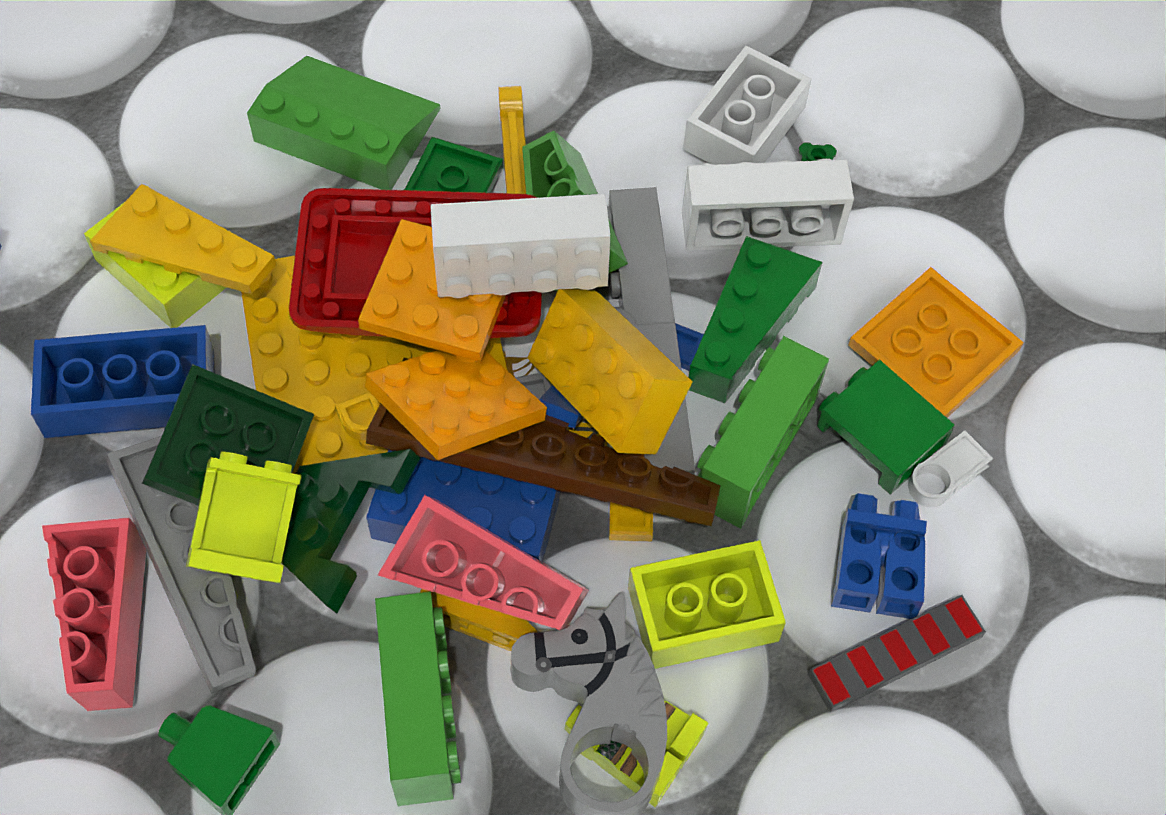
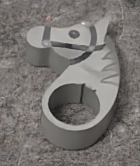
[510,593,667,815]

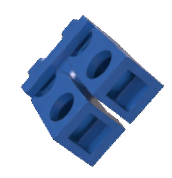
[831,493,927,619]

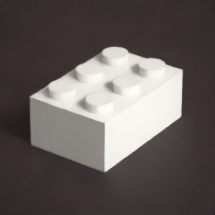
[683,46,812,165]

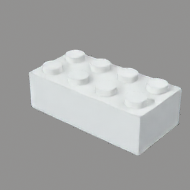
[682,159,854,251]
[431,194,610,298]

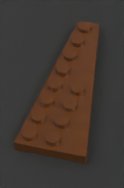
[366,358,721,526]

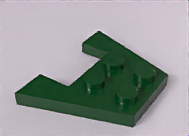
[281,449,420,614]

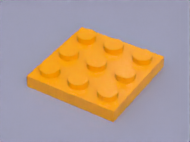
[358,219,506,361]
[848,267,1024,418]
[365,350,547,460]

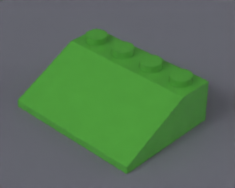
[247,56,441,190]

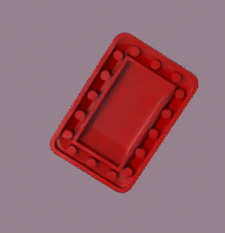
[289,188,542,338]

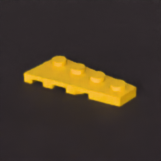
[90,184,276,294]

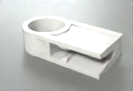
[908,431,993,507]

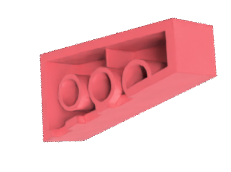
[378,495,589,630]
[42,518,146,711]

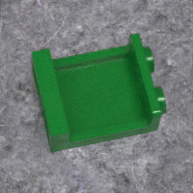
[817,359,955,495]

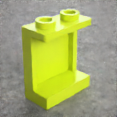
[186,452,301,583]

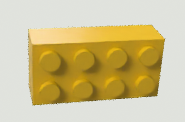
[527,288,693,454]

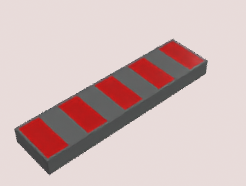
[808,595,986,713]

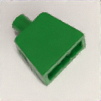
[158,705,280,815]

